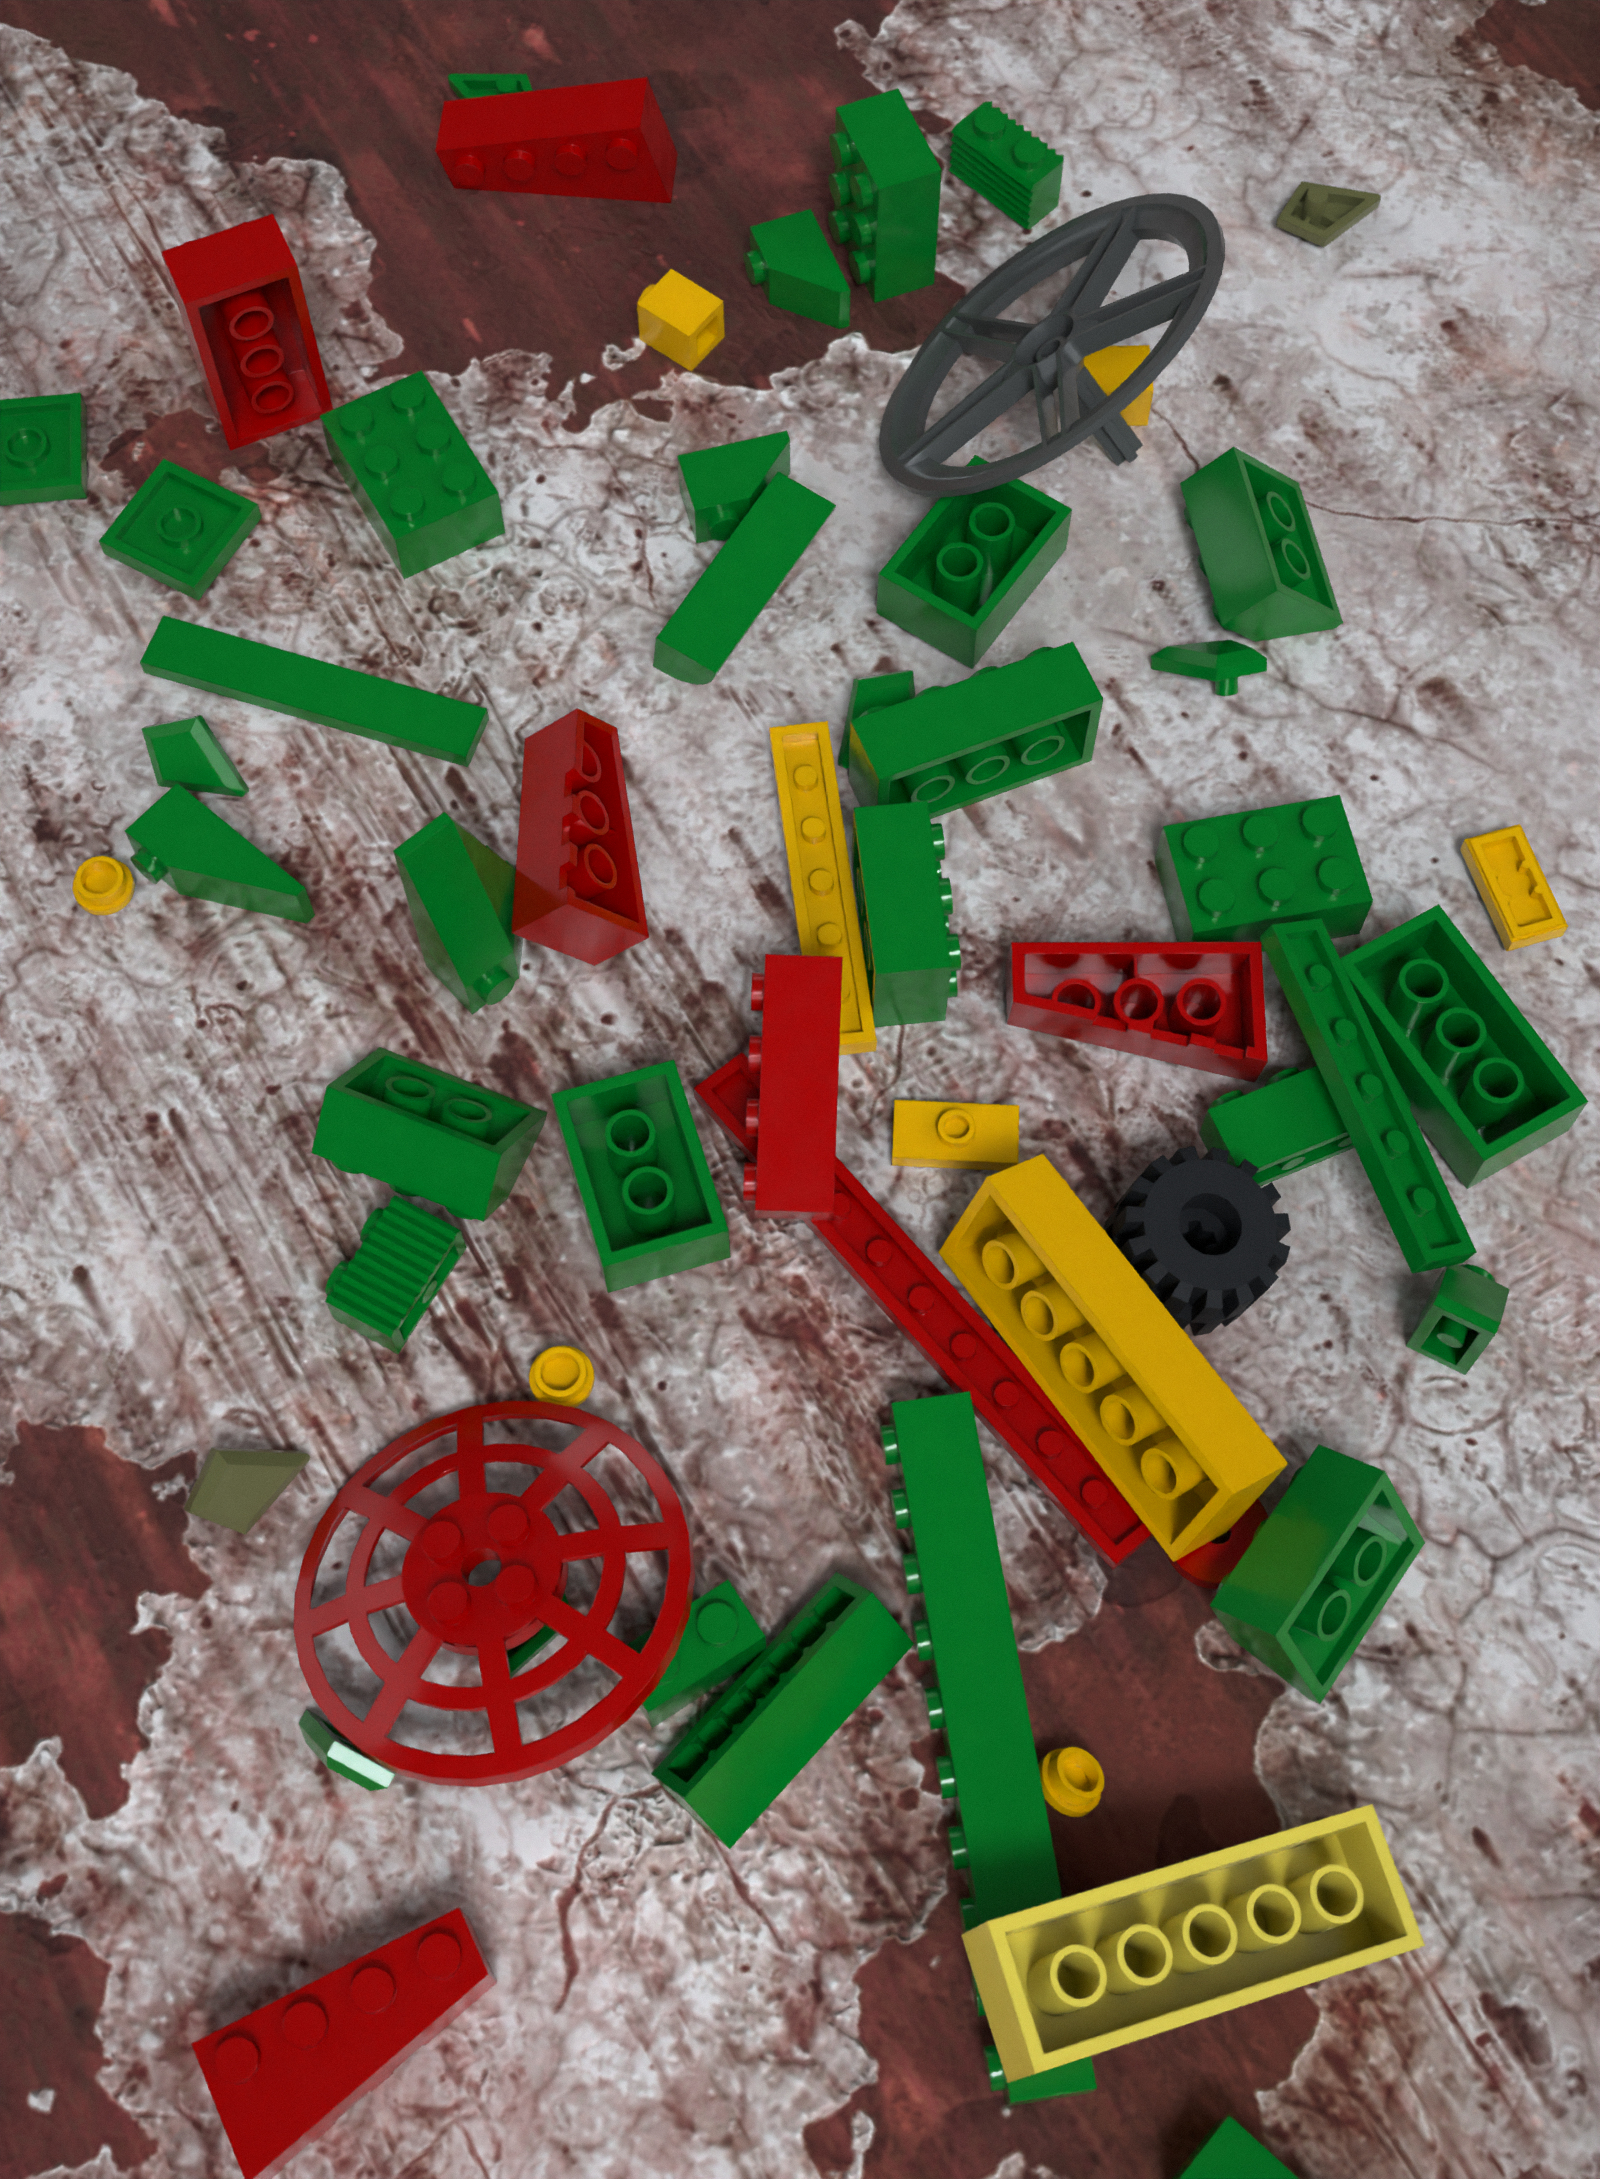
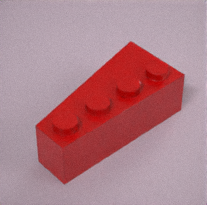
[511,708,649,966]
[1005,942,1268,1083]
[743,954,843,1221]
[191,1907,497,2179]

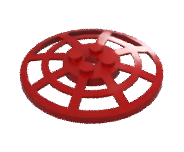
[293,1401,695,1787]

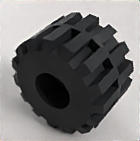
[1103,1146,1291,1336]

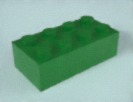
[848,642,1103,819]
[1340,904,1588,1189]

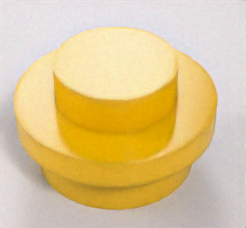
[72,856,135,915]
[529,1345,595,1408]
[1038,1747,1105,1817]

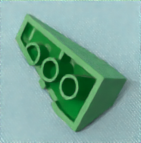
[393,812,523,1015]

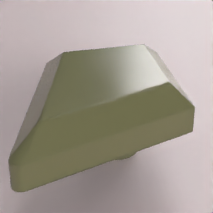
[1276,181,1381,247]
[183,1447,310,1535]

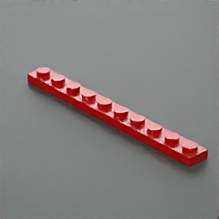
[694,1052,1153,1570]

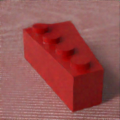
[435,77,678,203]

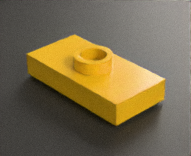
[1460,824,1568,952]
[891,1100,1019,1171]

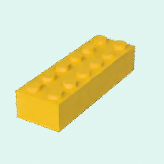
[938,1154,1289,1562]

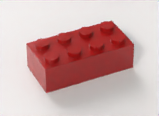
[161,214,333,451]

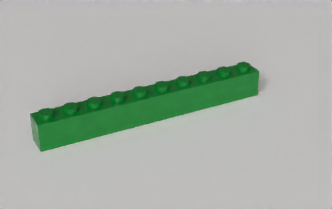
[880,1391,1097,2107]

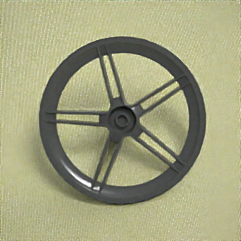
[879,193,1225,497]

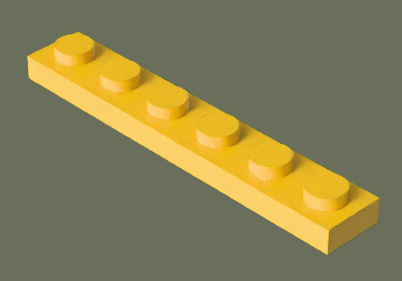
[769,721,877,1055]

